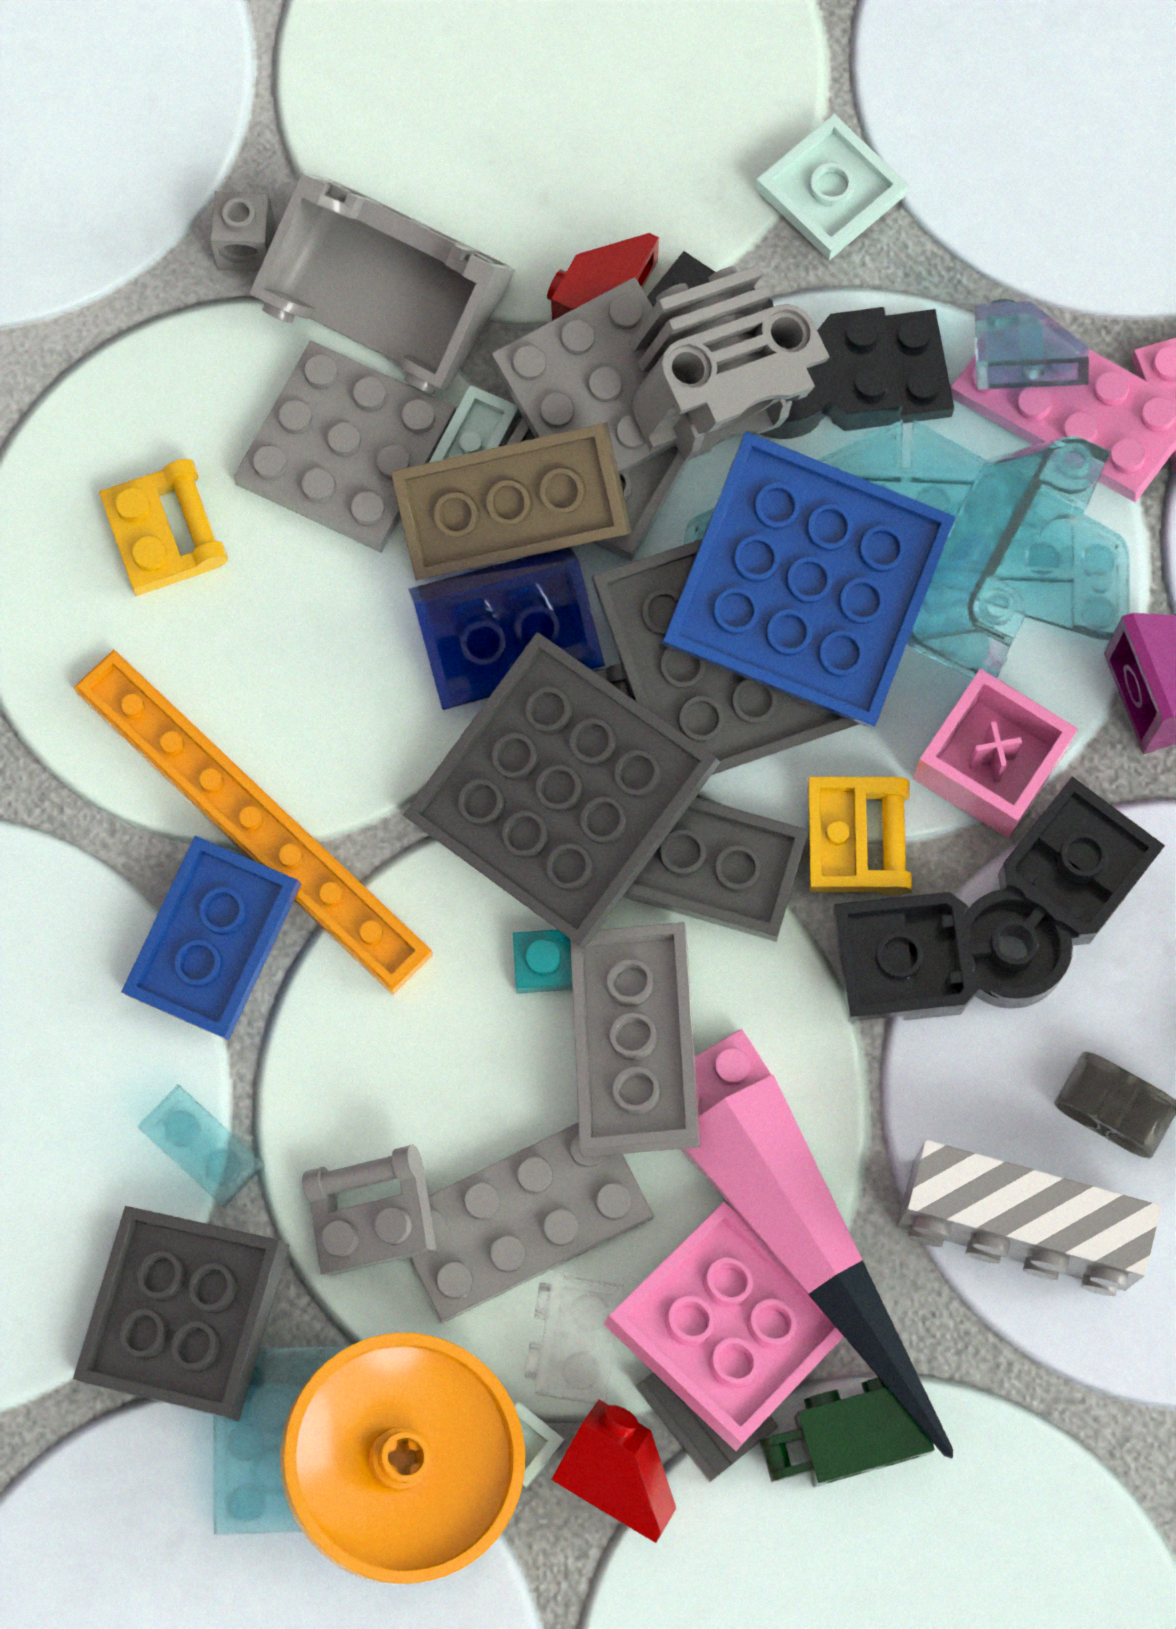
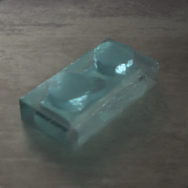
[137,1084,265,1208]

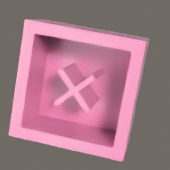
[913,668,1078,839]

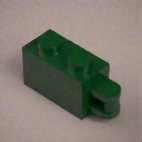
[759,1377,935,1487]

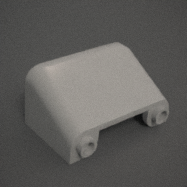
[249,173,515,394]

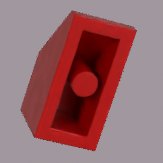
[547,233,659,321]
[551,1399,676,1543]

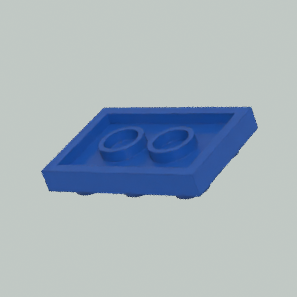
[121,836,301,1041]

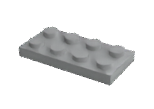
[570,922,700,1157]
[410,1123,654,1324]

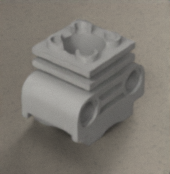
[629,265,830,462]

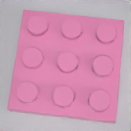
[604,1201,844,1451]

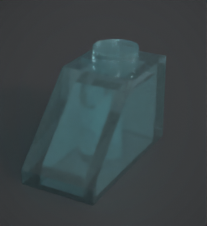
[975,299,1089,390]

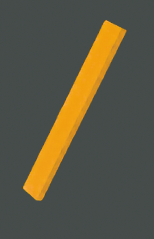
[73,649,433,995]

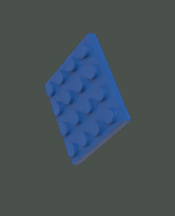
[661,431,956,729]

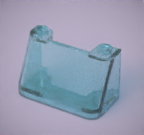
[907,436,1111,679]

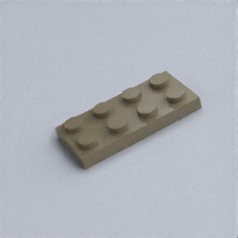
[390,422,632,580]

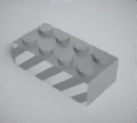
[897,1139,1162,1296]

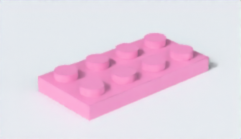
[951,307,1176,503]

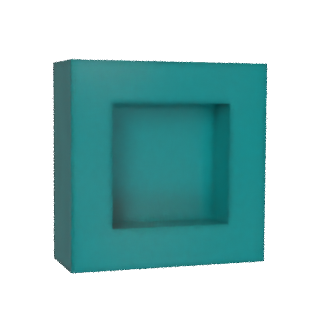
[513,930,573,993]

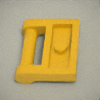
[99,459,228,596]
[807,777,912,895]

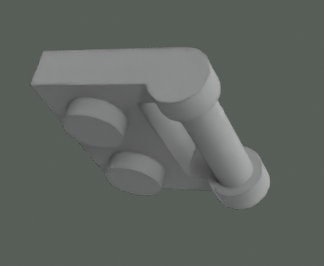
[302,1144,437,1275]

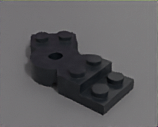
[647,251,954,439]
[833,776,1165,1022]

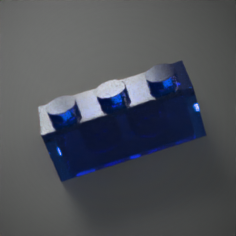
[408,547,605,710]

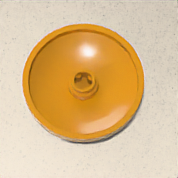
[280,1333,525,1584]

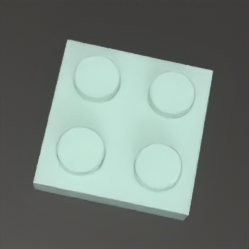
[755,114,908,260]

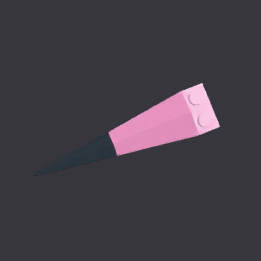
[681,1029,953,1459]

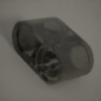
[1054,1052,1176,1159]

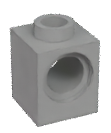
[210,191,275,272]

